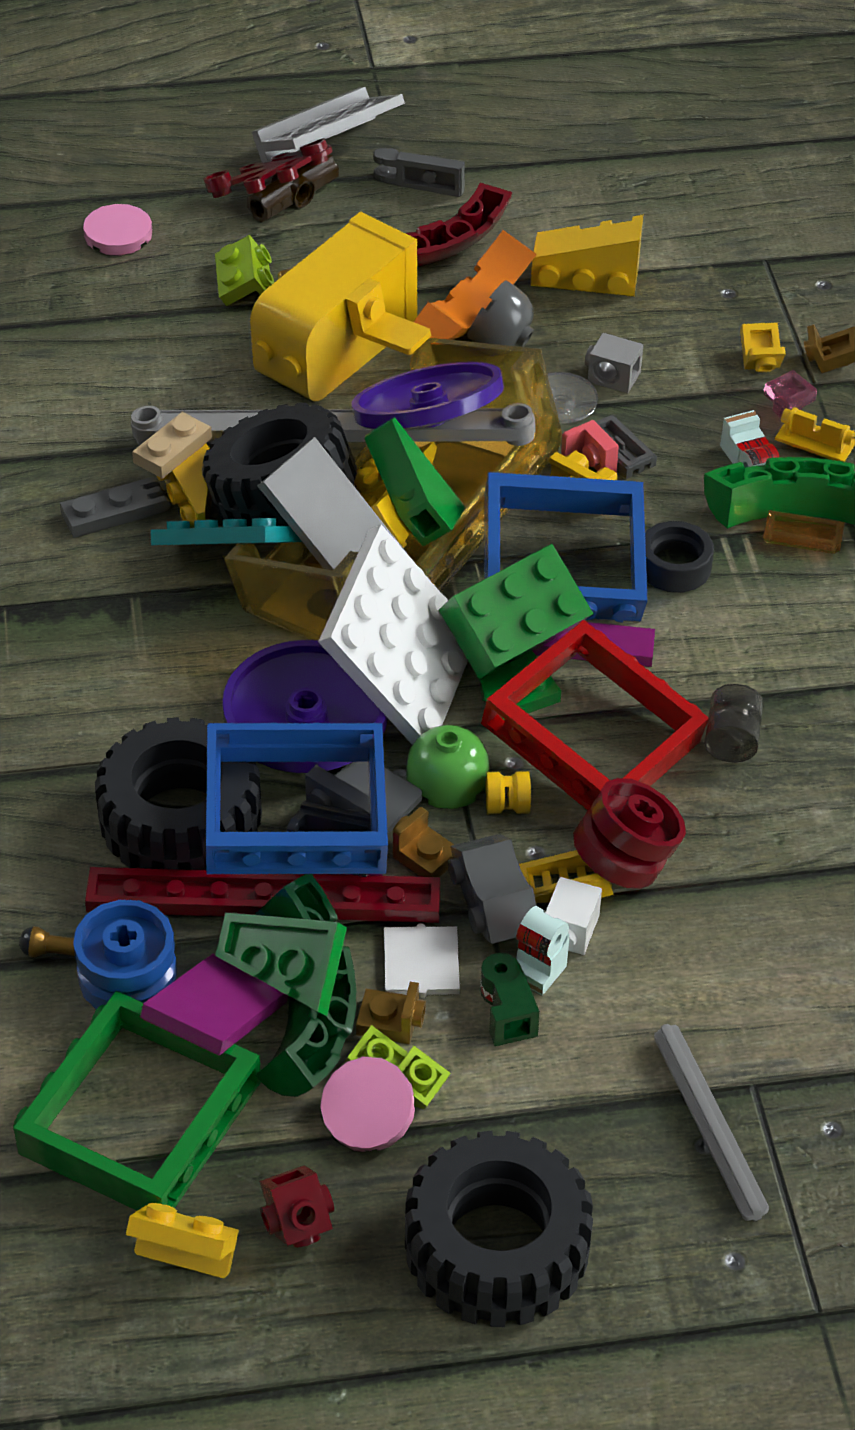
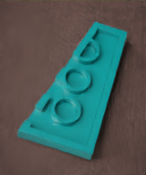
[151,518,302,545]

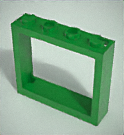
[13,991,261,1211]

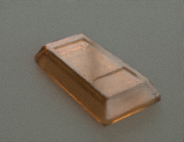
[763,510,845,554]

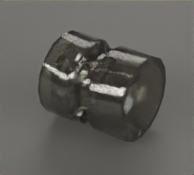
[704,684,764,763]

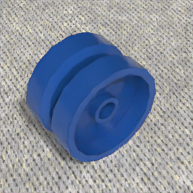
[73,900,177,1009]

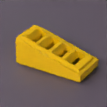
[519,850,614,903]

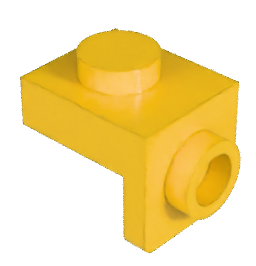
[740,322,786,372]

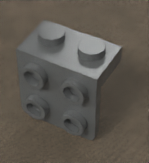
[305,762,422,835]

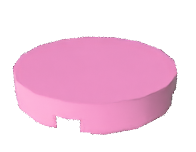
[83,204,152,256]
[320,1057,415,1152]

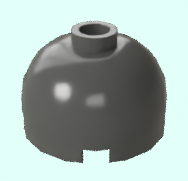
[467,280,534,354]

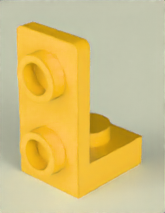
[346,279,431,355]

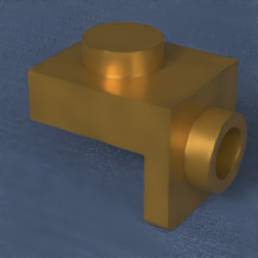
[804,324,855,373]

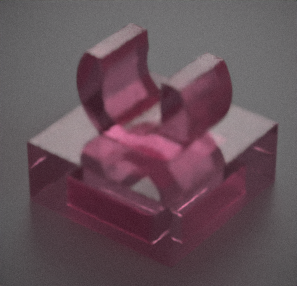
[764,370,817,417]

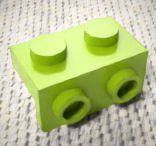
[215,234,274,306]

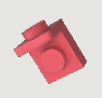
[561,420,619,473]

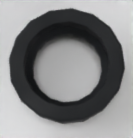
[645,521,714,593]

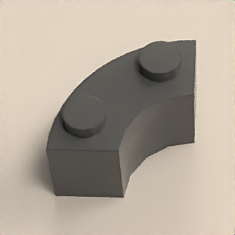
[448,834,536,944]

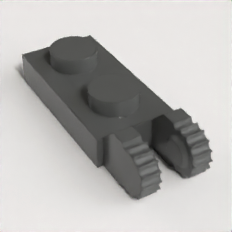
[373,147,465,197]

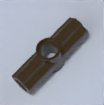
[247,154,339,223]

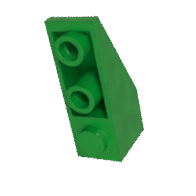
[364,417,466,547]

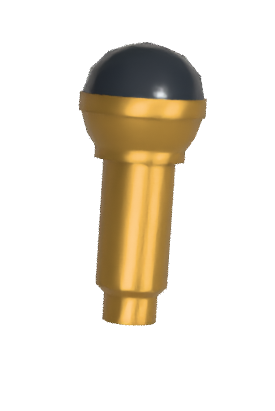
[19,926,75,957]

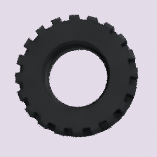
[202,403,357,527]
[95,717,262,870]
[405,1131,593,1327]

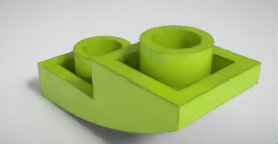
[342,1025,451,1110]

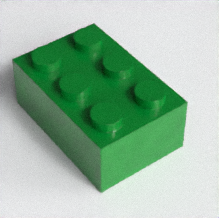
[439,544,593,680]

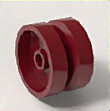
[573,778,686,889]

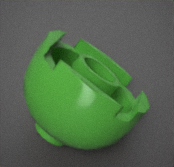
[406,725,490,809]

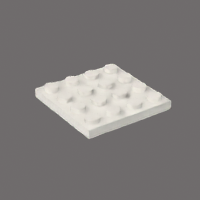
[318,525,468,745]

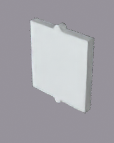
[384,923,460,998]

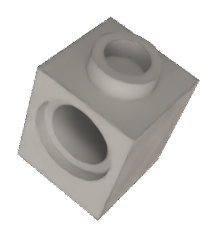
[585,333,644,393]

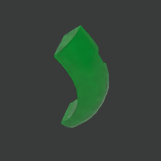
[704,457,855,529]

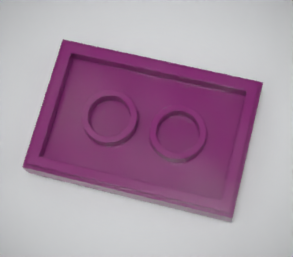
[140,953,288,1055]

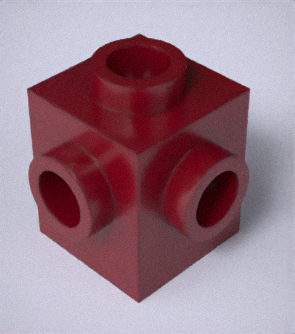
[259,1165,335,1248]

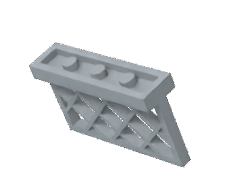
[252,87,405,163]

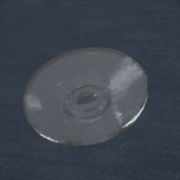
[524,372,598,424]

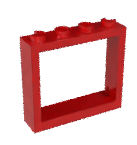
[481,620,709,810]

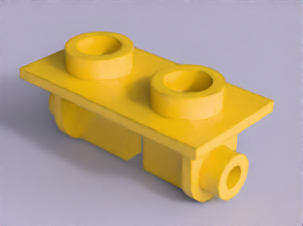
[775,407,855,462]

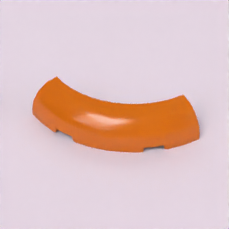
[414,230,537,343]

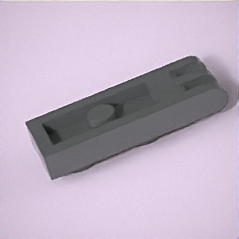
[60,477,171,538]

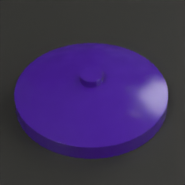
[351,362,504,429]
[223,640,388,773]

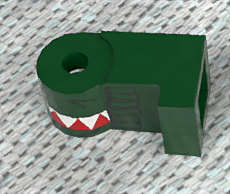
[480,953,540,1047]

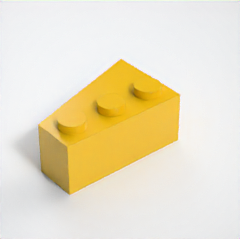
[531,214,644,296]

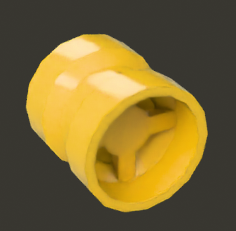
[486,771,531,814]

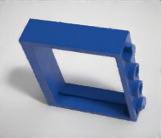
[484,472,647,623]
[206,723,388,874]

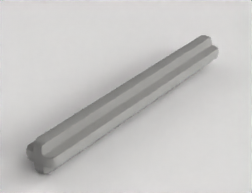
[654,1024,769,1222]

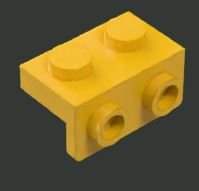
[126,1203,239,1278]

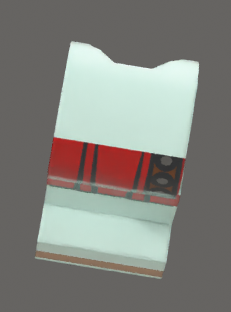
[720,410,780,468]
[516,906,570,996]

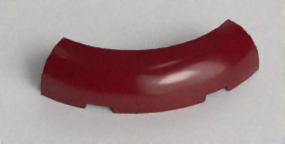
[406,182,513,267]

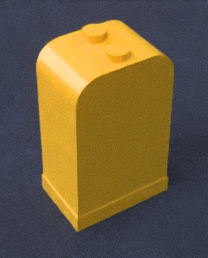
[250,211,417,401]

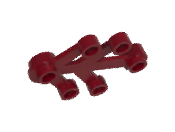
[203,138,333,198]

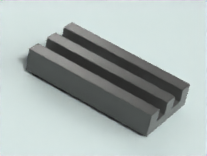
[596,414,657,479]

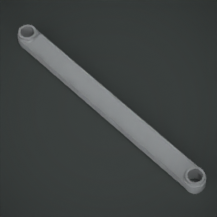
[131,403,536,446]

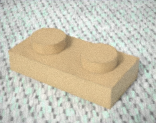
[132,412,212,479]

